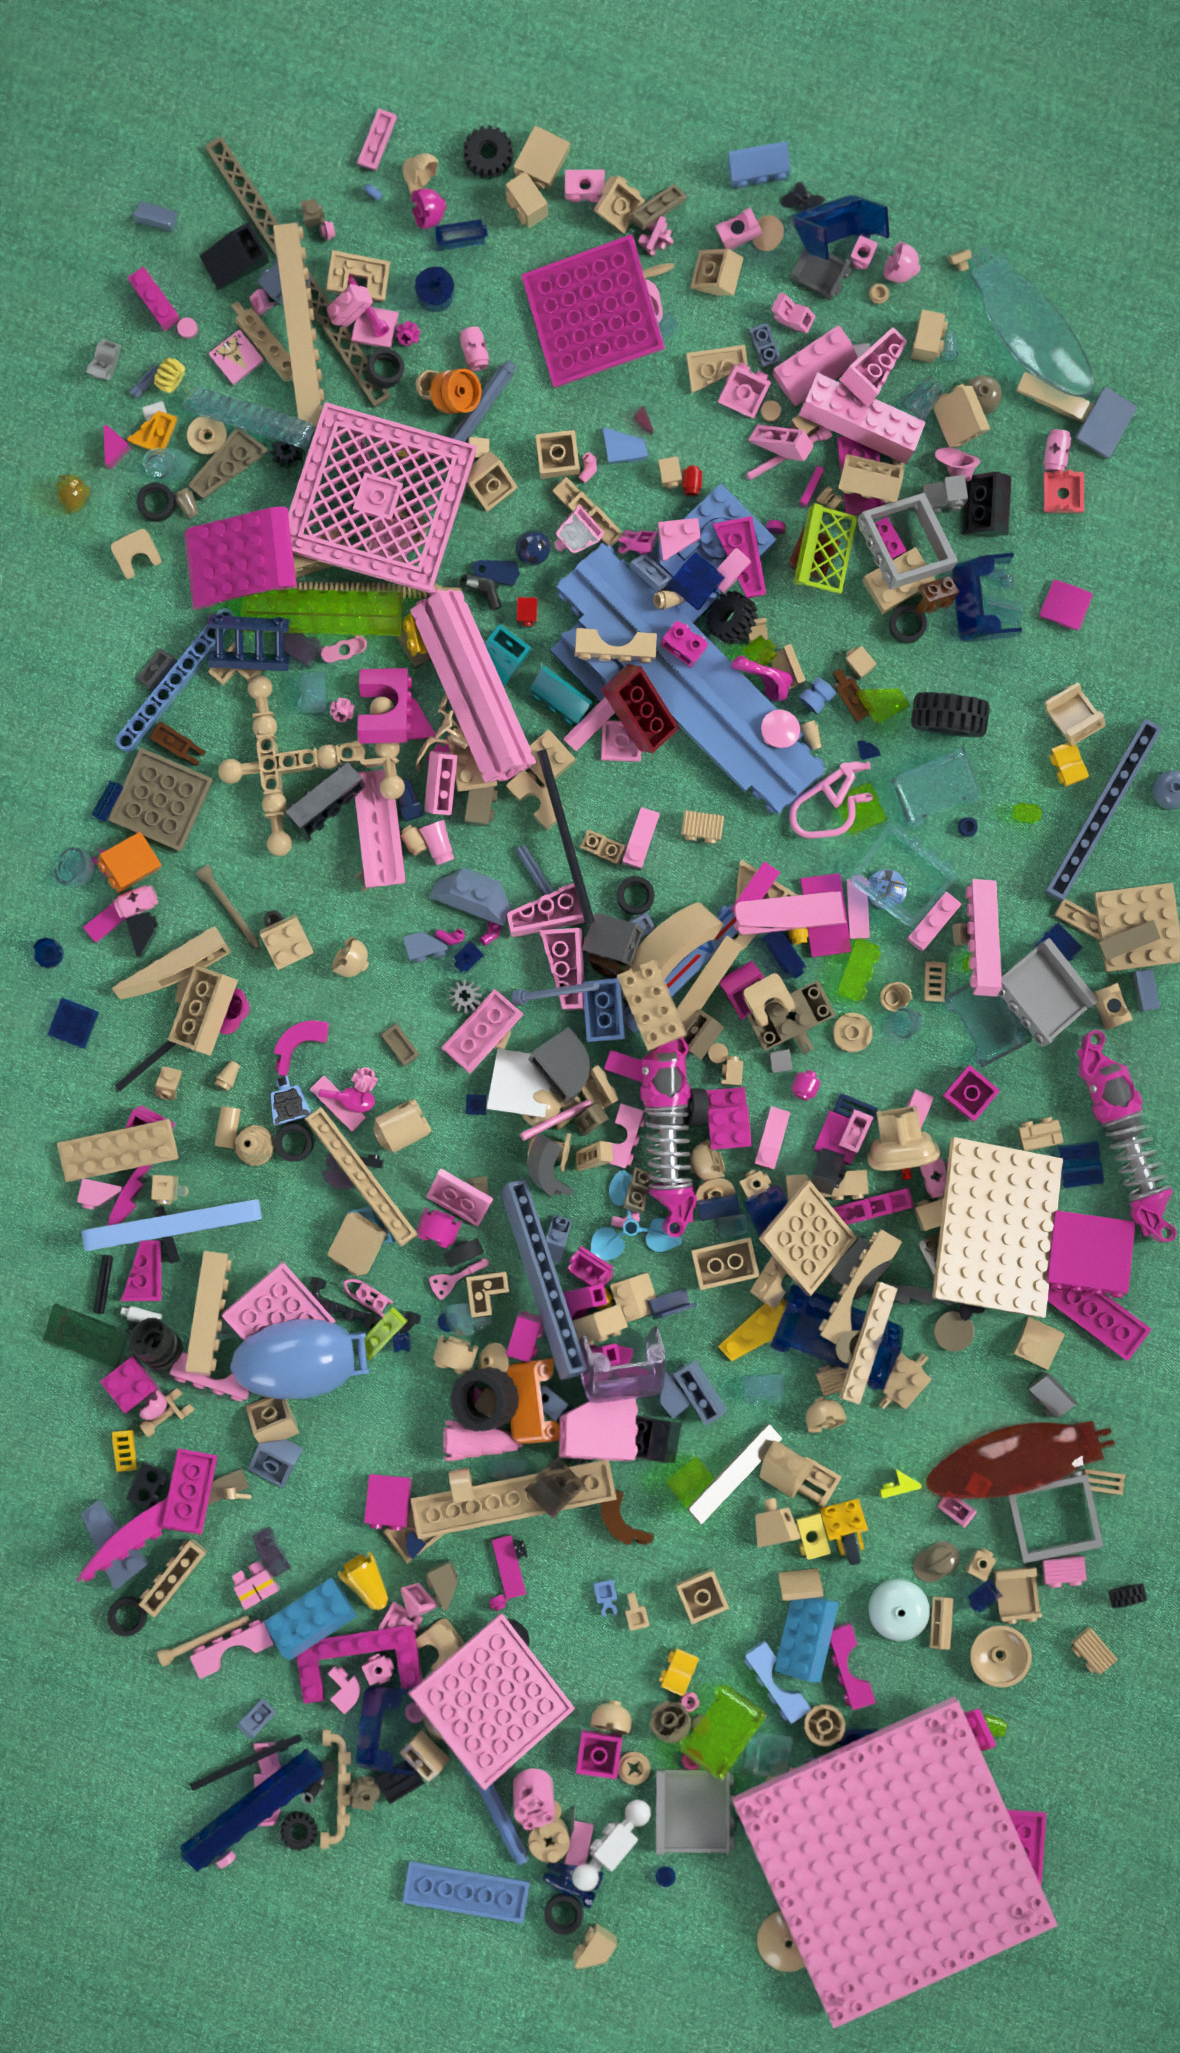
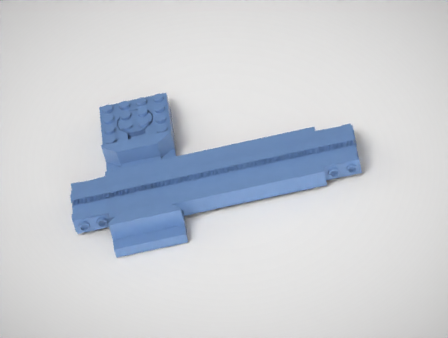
[550,484,825,816]

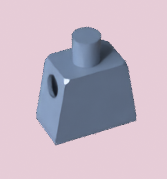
[540,1385,573,1422]

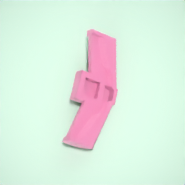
[253,1742,286,1826]

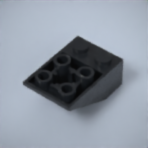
[199,222,270,291]
[635,1415,682,1463]

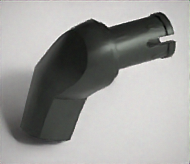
[460,574,502,611]
[301,1758,337,1804]

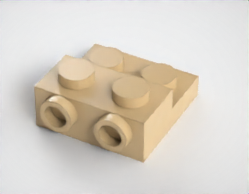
[593,175,645,234]

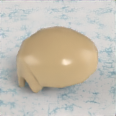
[415,370,439,401]
[880,982,912,1012]

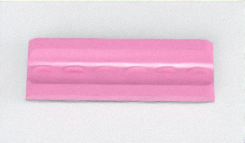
[355,769,406,888]

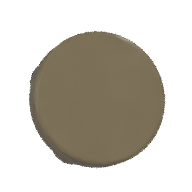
[933,1311,974,1352]

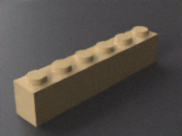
[185,1251,232,1376]

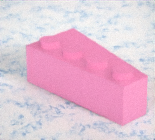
[839,328,907,407]
[507,883,585,938]
[539,928,585,1011]

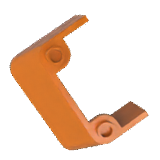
[506,1358,560,1444]

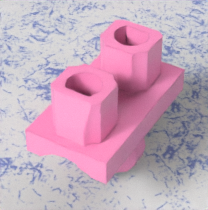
[638,216,673,257]

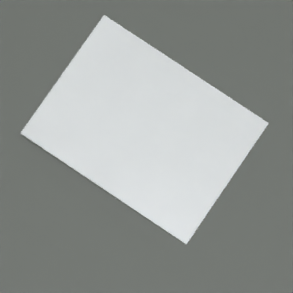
[487,1049,550,1117]

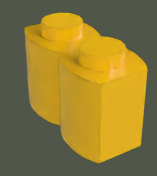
[1049,742,1089,787]
[659,1648,699,1696]

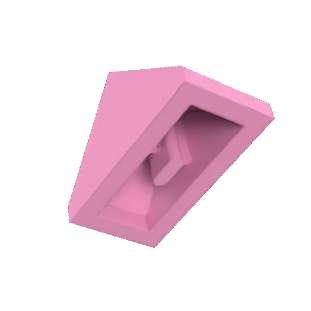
[937,1491,977,1528]
[401,1583,437,1618]

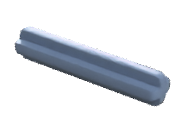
[516,845,554,895]

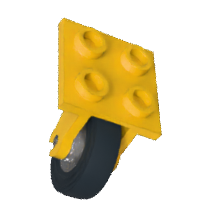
[820,1499,868,1565]

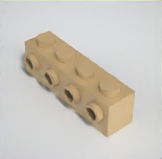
[139,1539,208,1618]

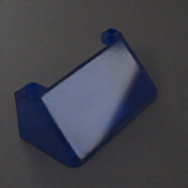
[770,1285,904,1390]

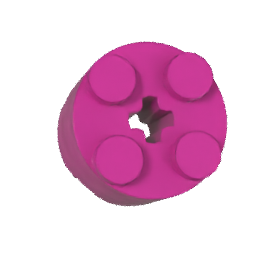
[416,1207,462,1248]

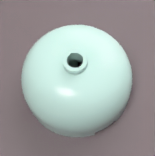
[868,1579,930,1641]

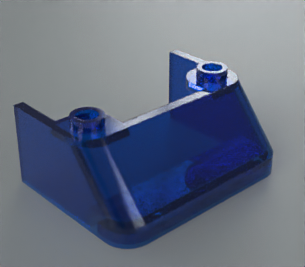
[792,195,890,260]
[951,553,1022,642]
[356,1686,416,1775]

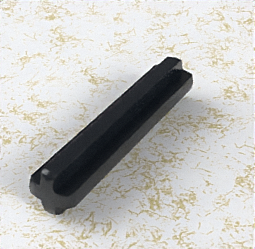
[93,1254,113,1314]

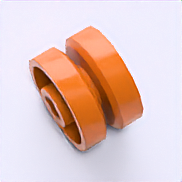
[430,368,482,414]

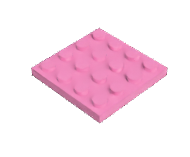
[221,1261,335,1340]

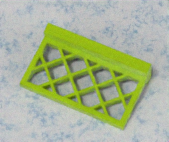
[793,503,858,594]

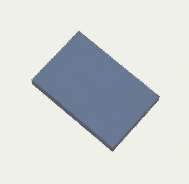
[1075,386,1137,459]

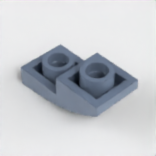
[749,323,781,367]

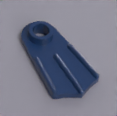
[473,560,520,586]

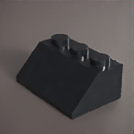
[962,471,1012,537]

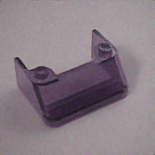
[579,1326,666,1404]

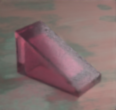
[634,405,654,435]

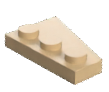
[686,345,748,393]

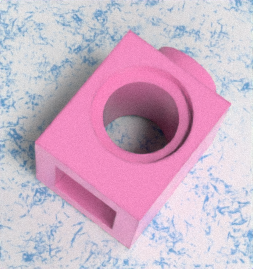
[850,235,878,270]

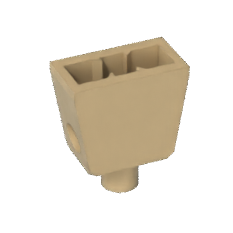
[755,1498,800,1548]

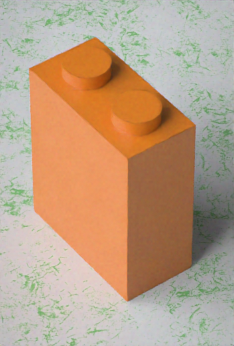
[97,832,162,893]

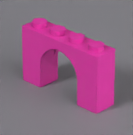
[358,668,412,743]
[563,1284,621,1371]

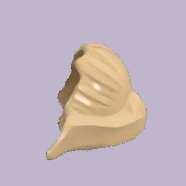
[402,153,438,195]

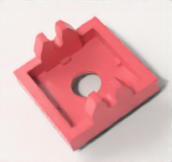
[1043,470,1084,513]

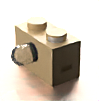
[151,1175,189,1204]

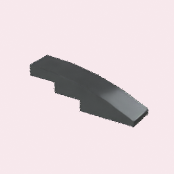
[869,1284,953,1306]

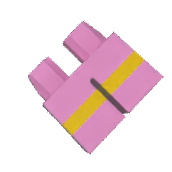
[232,1561,280,1610]

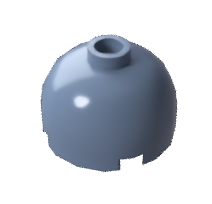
[1152,770,1180,810]

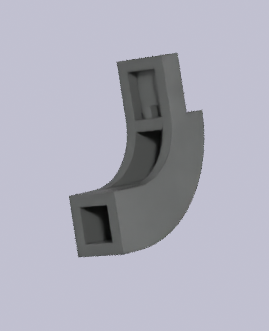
[528,1133,573,1197]

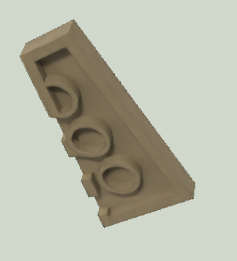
[188,425,269,499]

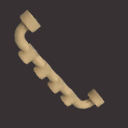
[320,1730,351,1849]

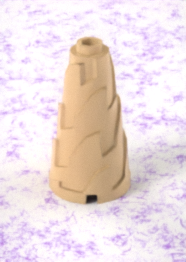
[235,1125,275,1166]

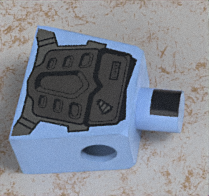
[271,1076,312,1126]

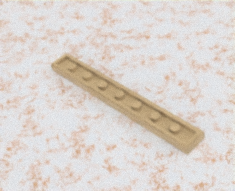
[305,1107,417,1247]

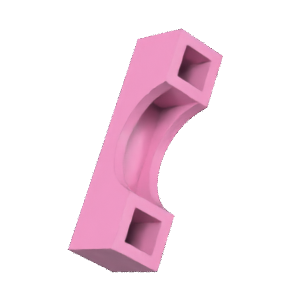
[170,1351,250,1402]
[190,1619,275,1679]

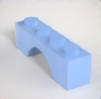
[744,1640,811,1724]

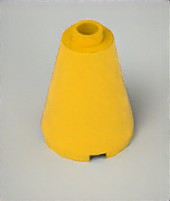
[338,1552,388,1611]

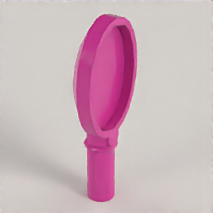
[319,1087,375,1113]

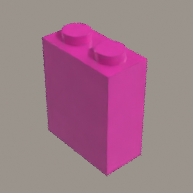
[364,1474,412,1531]

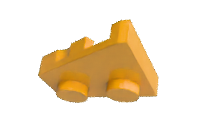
[127,410,178,455]

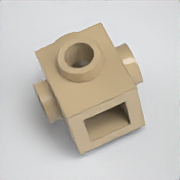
[739,1169,771,1200]

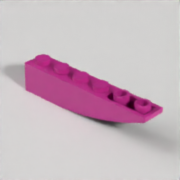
[75,1498,170,1583]

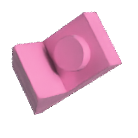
[839,1109,873,1153]

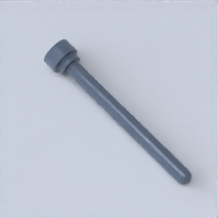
[512,982,599,1006]

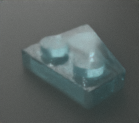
[900,377,944,420]

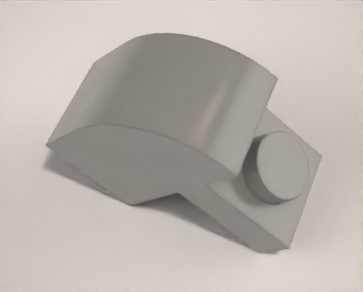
[86,339,122,380]

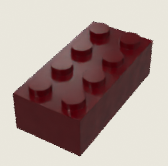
[601,664,679,753]

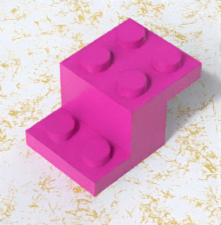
[706,1087,752,1150]

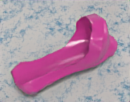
[731,655,794,701]

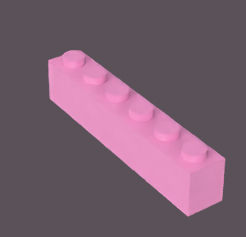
[966,879,1002,996]

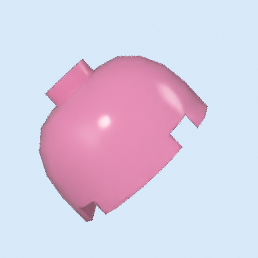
[884,241,920,283]

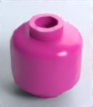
[791,1070,821,1101]

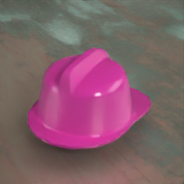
[220,988,250,1034]

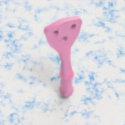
[429,1258,489,1300]

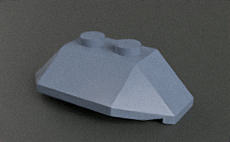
[430,868,511,926]

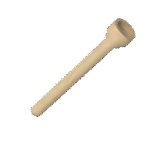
[157,1616,249,1667]

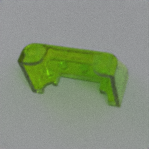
[678,1683,767,1781]

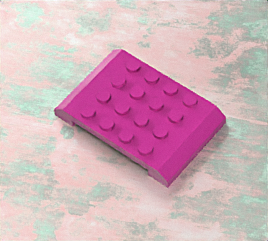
[184,507,297,610]

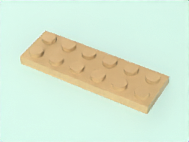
[57,1119,179,1182]

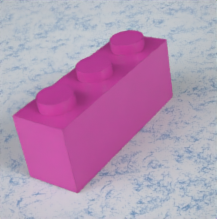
[127,266,180,331]

